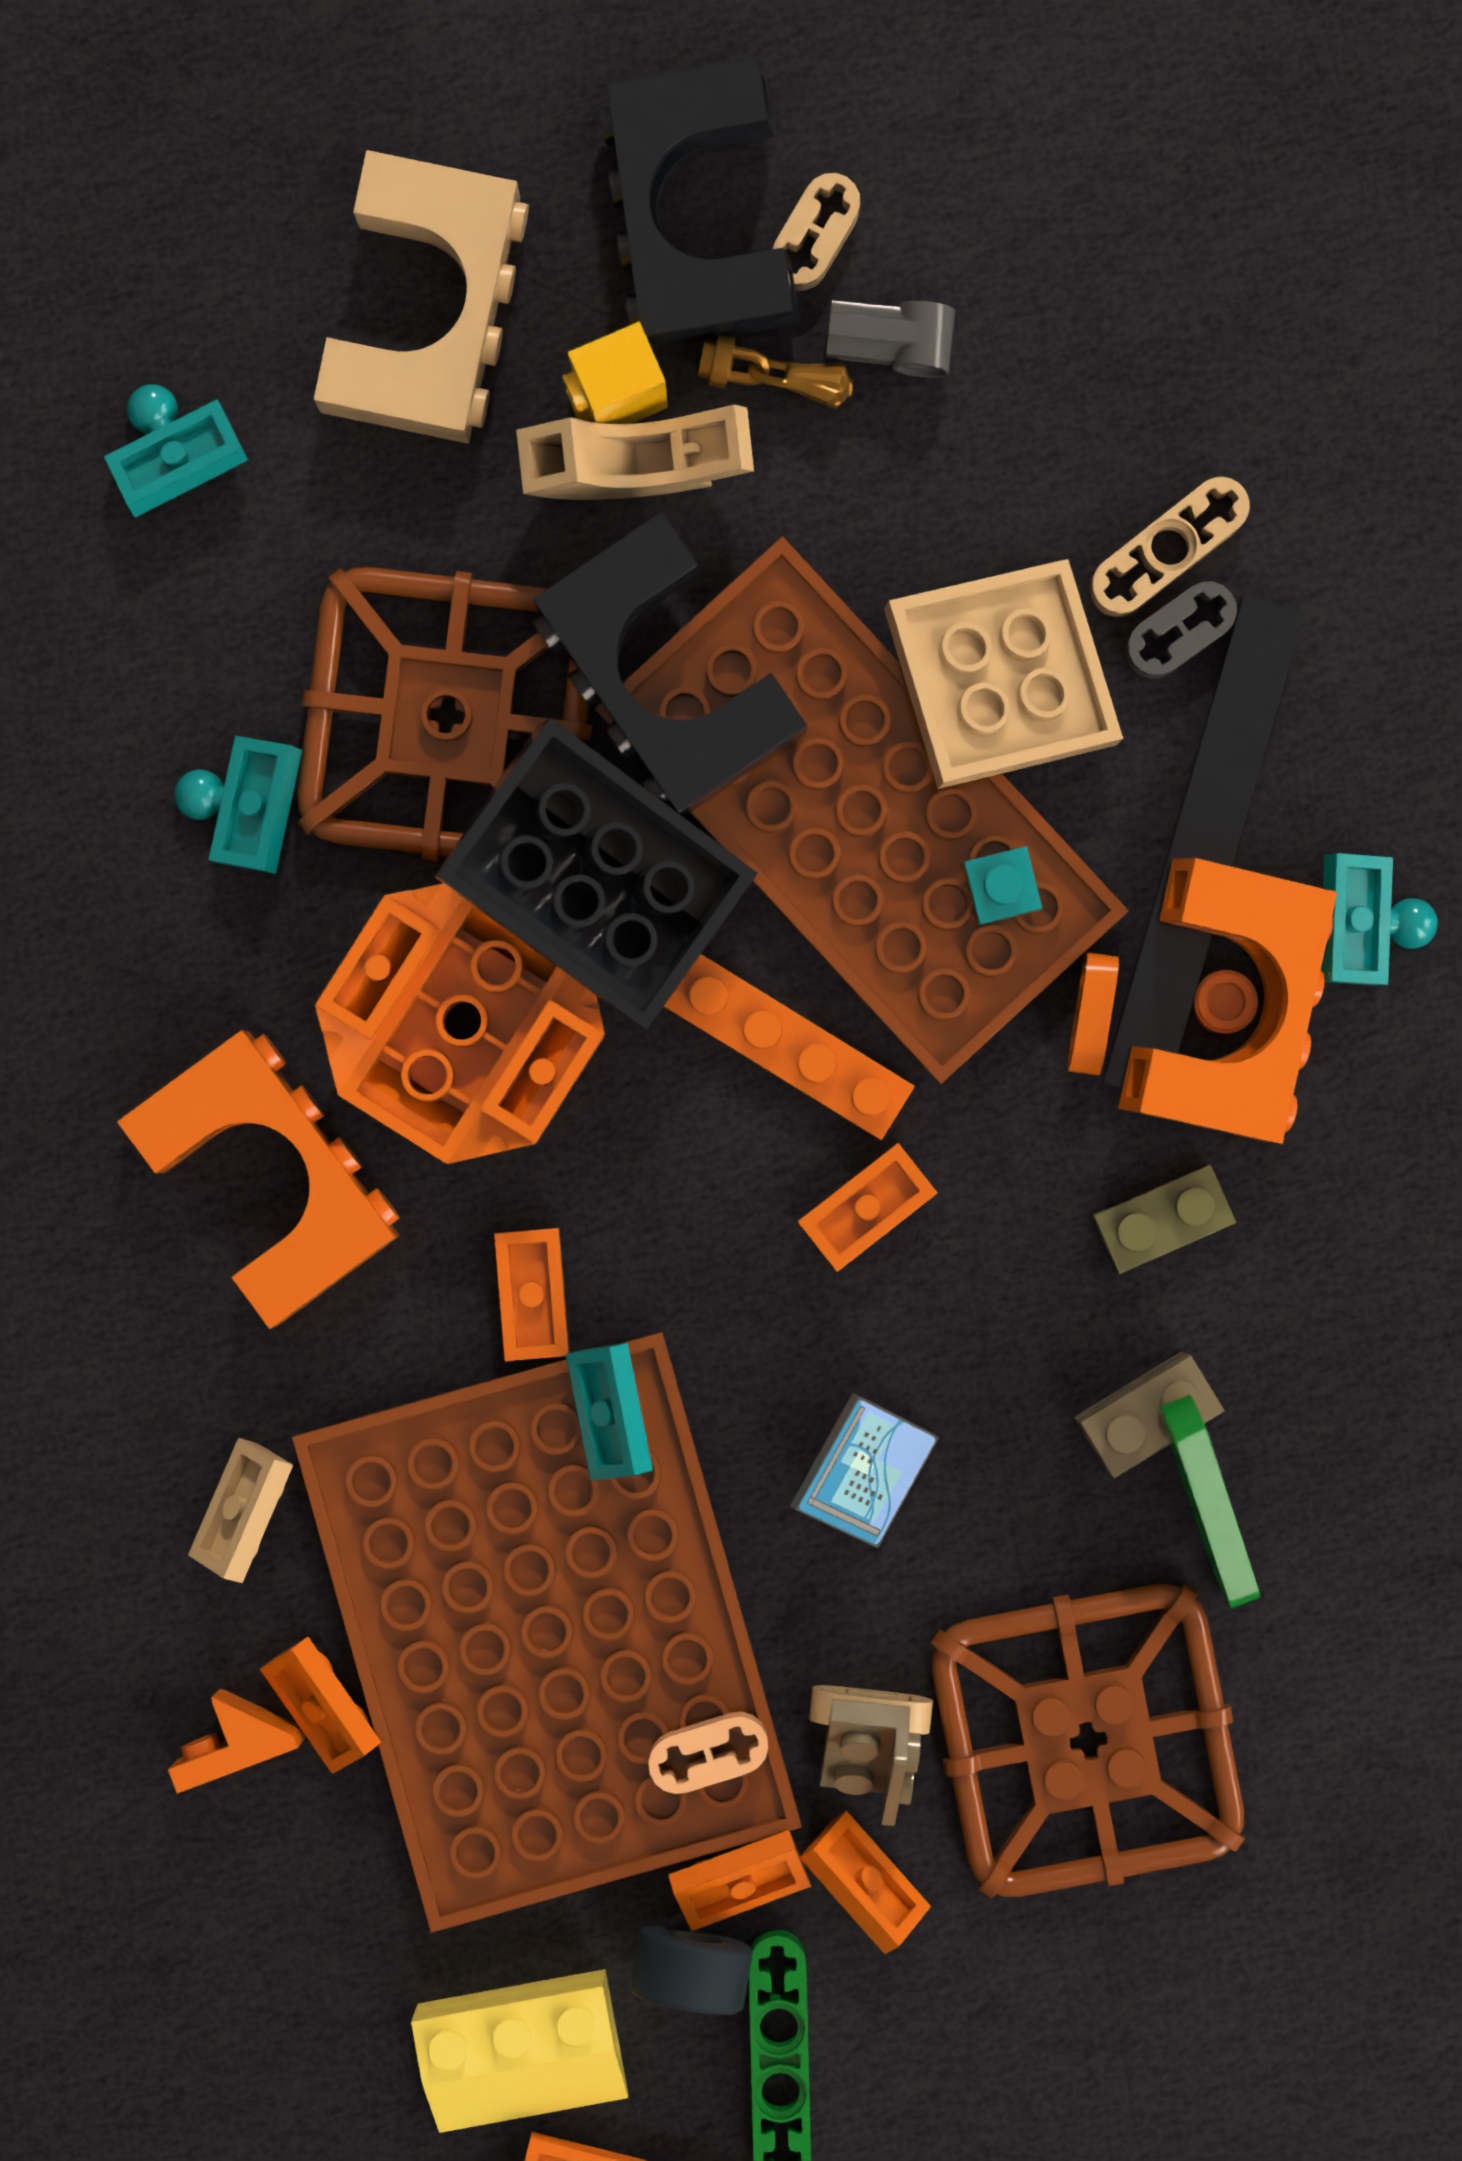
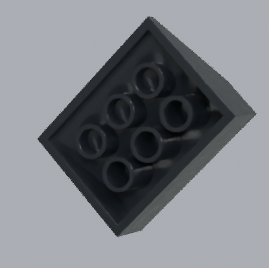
[435,718,758,1031]

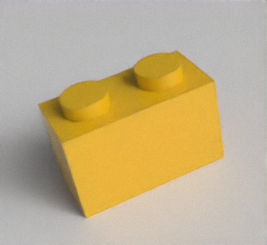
[562,321,668,424]

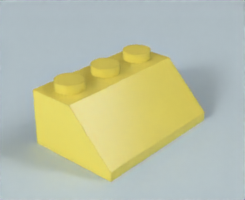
[411,1969,628,2133]

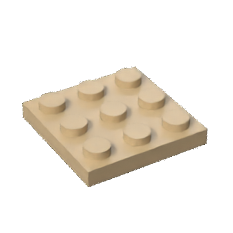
[884,559,1123,789]

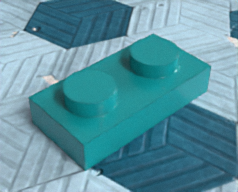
[566,1343,653,1480]

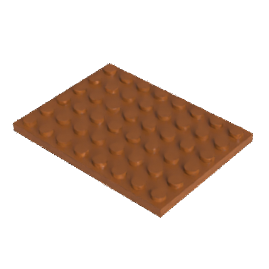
[292,1331,802,1933]

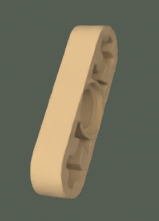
[1090,477,1250,617]

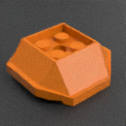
[315,883,605,1164]

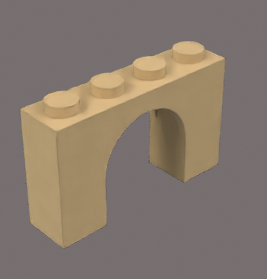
[314,150,529,444]

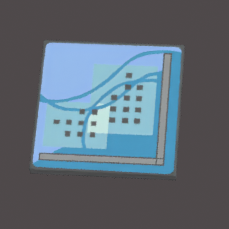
[790,1393,939,1548]

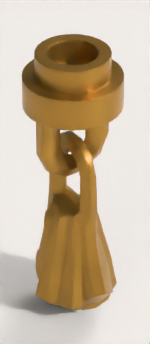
[698,335,853,409]

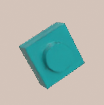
[963,846,1042,926]

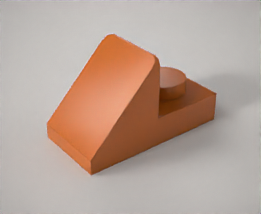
[168,1689,306,1794]

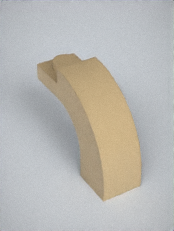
[516,405,754,500]

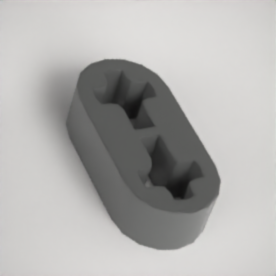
[1125,581,1237,679]

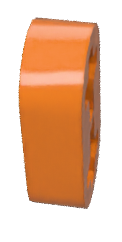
[1067,952,1119,1076]

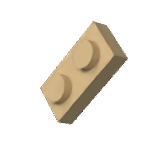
[188,1438,293,1583]

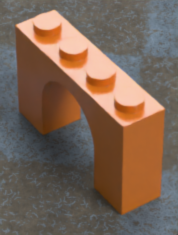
[1118,858,1337,1144]
[117,1030,400,1329]

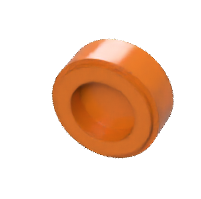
[1192,970,1258,1034]

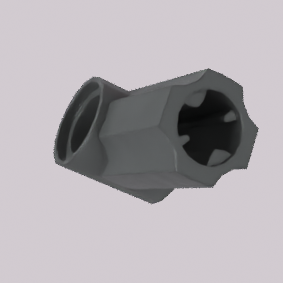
[826,300,955,378]

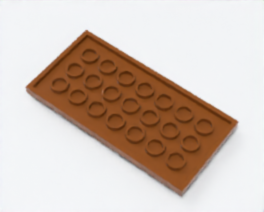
[595,536,1129,1084]

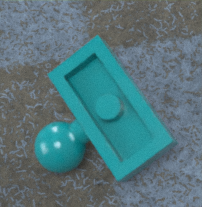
[104,384,248,518]
[175,736,302,874]
[1321,853,1438,985]

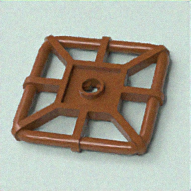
[297,567,593,862]
[931,1583,1245,1898]

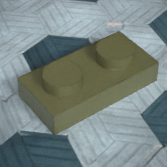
[1092,1164,1236,1274]

